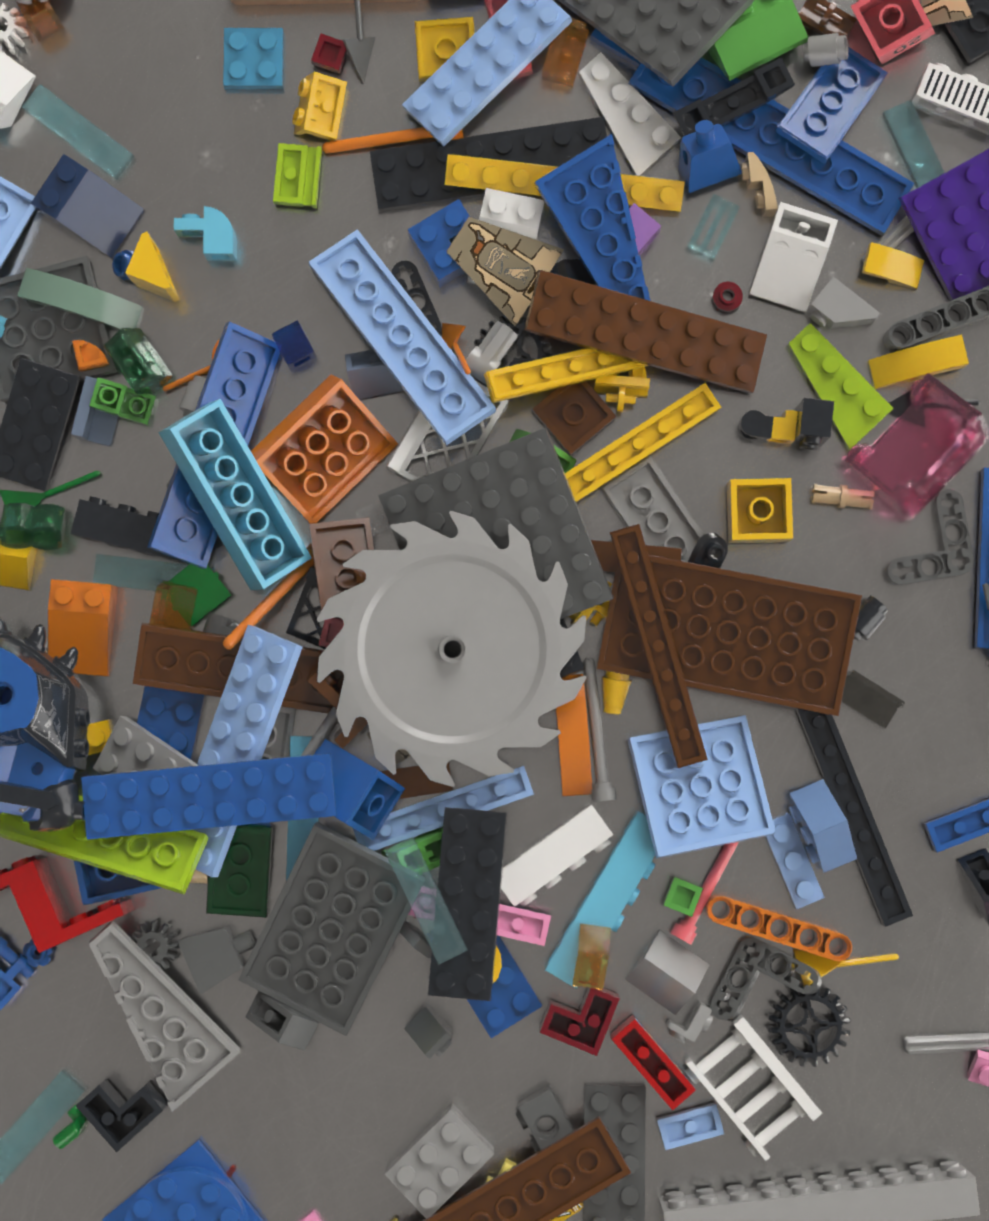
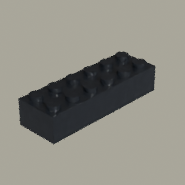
[428,807,508,1001]

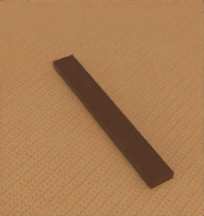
[610,524,708,768]

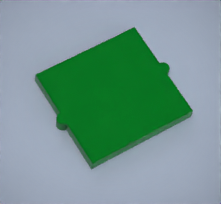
[160,564,232,626]

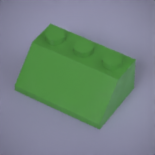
[707,0,808,81]

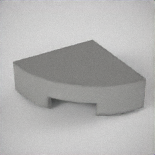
[399,922,432,959]

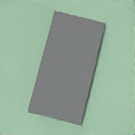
[600,455,715,562]

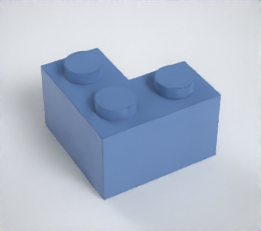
[789,779,857,873]

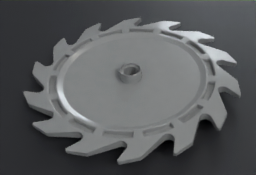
[317,511,586,787]

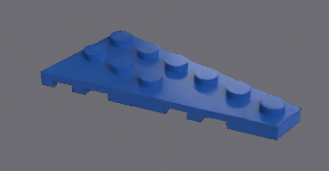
[534,134,651,301]

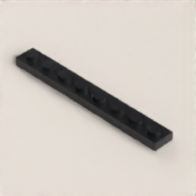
[795,708,913,927]

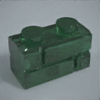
[104,328,173,394]

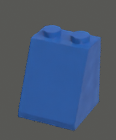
[314,739,405,840]

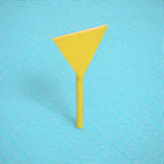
[793,949,899,987]

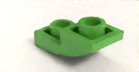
[89,377,156,426]

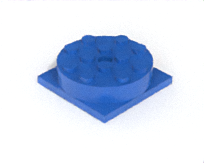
[102,1139,264,1221]

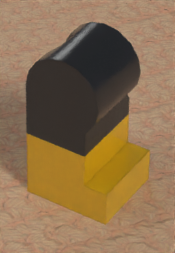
[738,410,798,445]

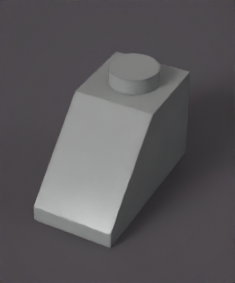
[807,276,881,329]

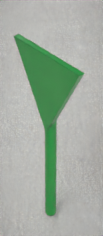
[0,470,100,528]

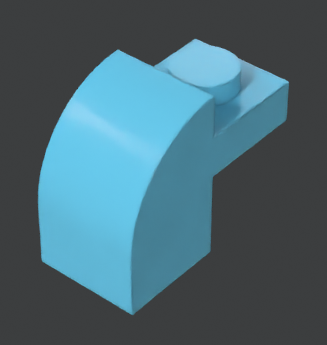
[174,206,237,261]

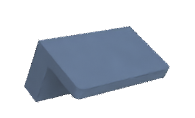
[345,349,404,399]
[71,376,119,446]

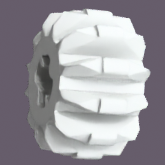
[0,3,29,55]

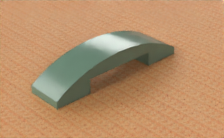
[17,268,142,335]

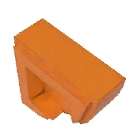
[72,340,110,372]

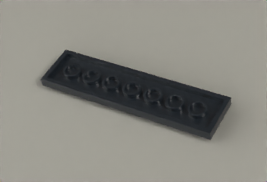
[370,117,607,212]

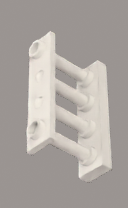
[684,1014,823,1161]

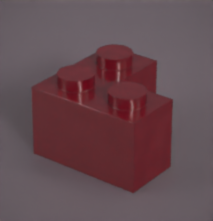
[539,983,620,1056]

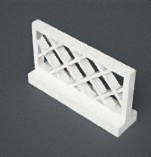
[385,380,508,482]

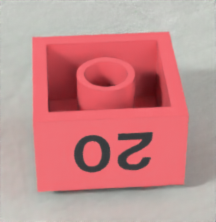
[851,0,935,64]

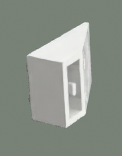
[749,202,838,313]

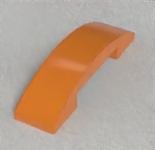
[556,674,592,797]

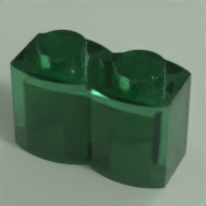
[0,503,66,550]

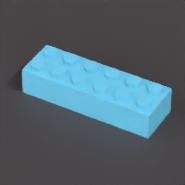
[158,399,312,590]

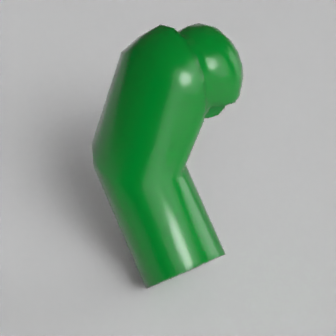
[53,1104,88,1149]

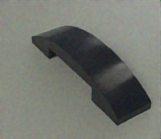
[673,58,795,136]

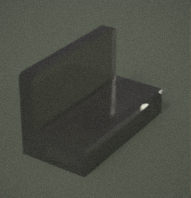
[841,670,906,729]

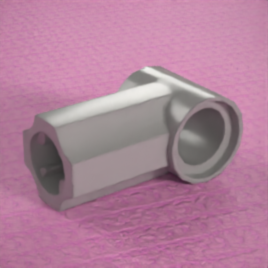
[466,321,518,385]

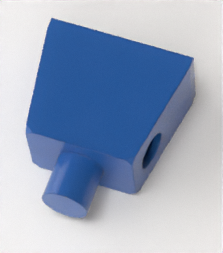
[678,120,742,193]

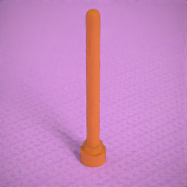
[322,127,464,154]
[223,543,314,649]

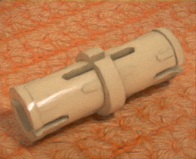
[811,484,874,510]

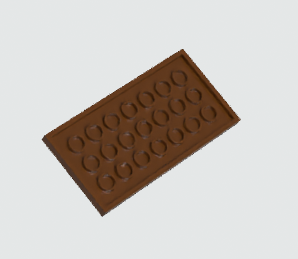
[597,555,862,716]

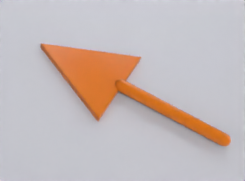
[442,323,471,375]

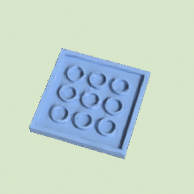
[628,715,776,859]

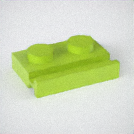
[273,143,322,208]

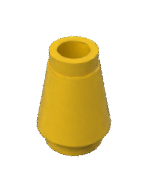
[602,671,632,714]

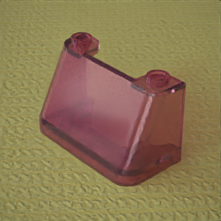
[845,373,989,520]

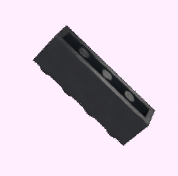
[70,496,189,565]

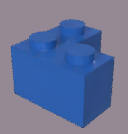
[408,199,470,288]

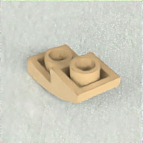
[740,152,778,218]

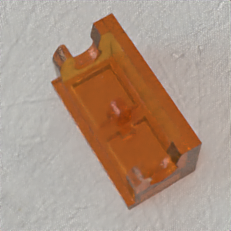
[542,18,589,88]

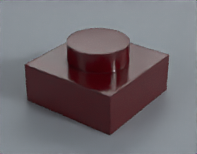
[311,33,347,74]

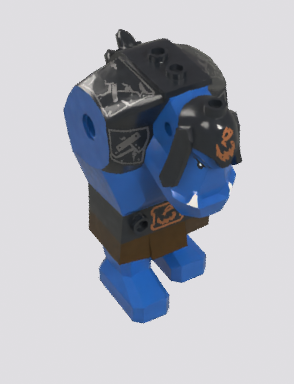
[0,617,90,832]

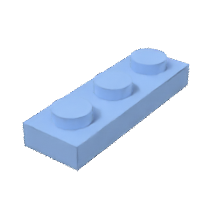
[765,813,825,909]

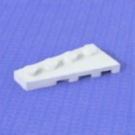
[579,52,681,176]

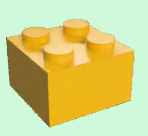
[727,478,793,544]

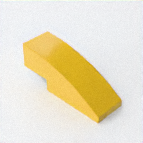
[868,334,969,389]

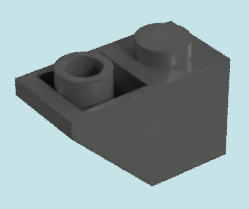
[404,1003,453,1059]

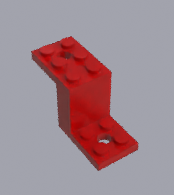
[0,855,135,953]

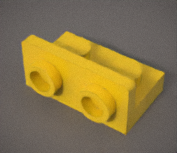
[292,71,347,141]

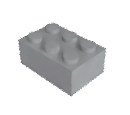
[384,1103,494,1219]

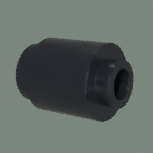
[854,595,888,641]

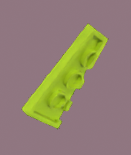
[788,323,894,451]

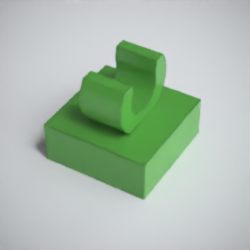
[662,877,703,917]

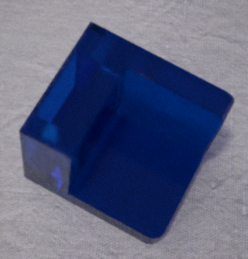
[272,320,317,371]

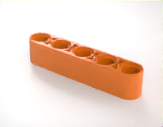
[705,894,852,961]

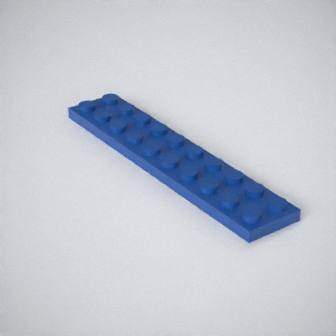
[628,57,915,236]

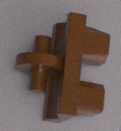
[798,0,857,37]

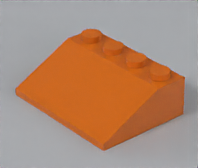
[251,375,398,524]

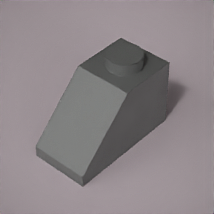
[245,991,318,1051]

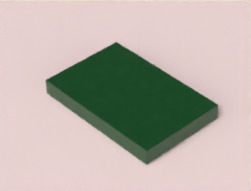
[206,824,273,918]

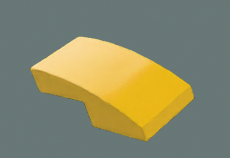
[862,242,924,290]

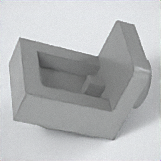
[665,1001,713,1043]

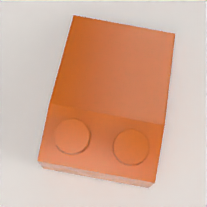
[48,579,118,677]

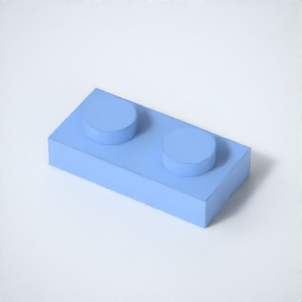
[656,1102,724,1150]

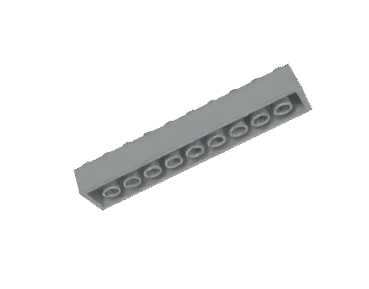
[659,1161,980,1221]

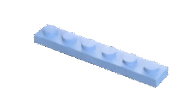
[353,766,534,851]

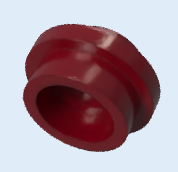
[713,281,743,312]

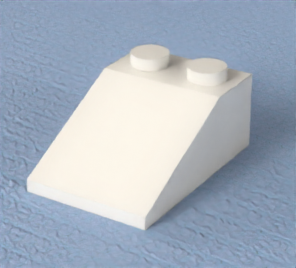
[467,188,545,285]

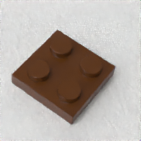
[532,381,616,456]

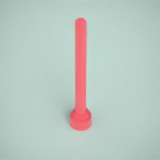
[670,842,739,945]

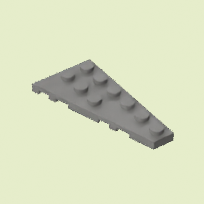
[89,920,240,1112]

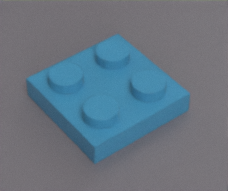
[223,28,284,89]

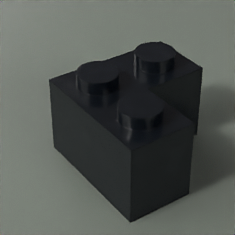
[76,1079,168,1153]

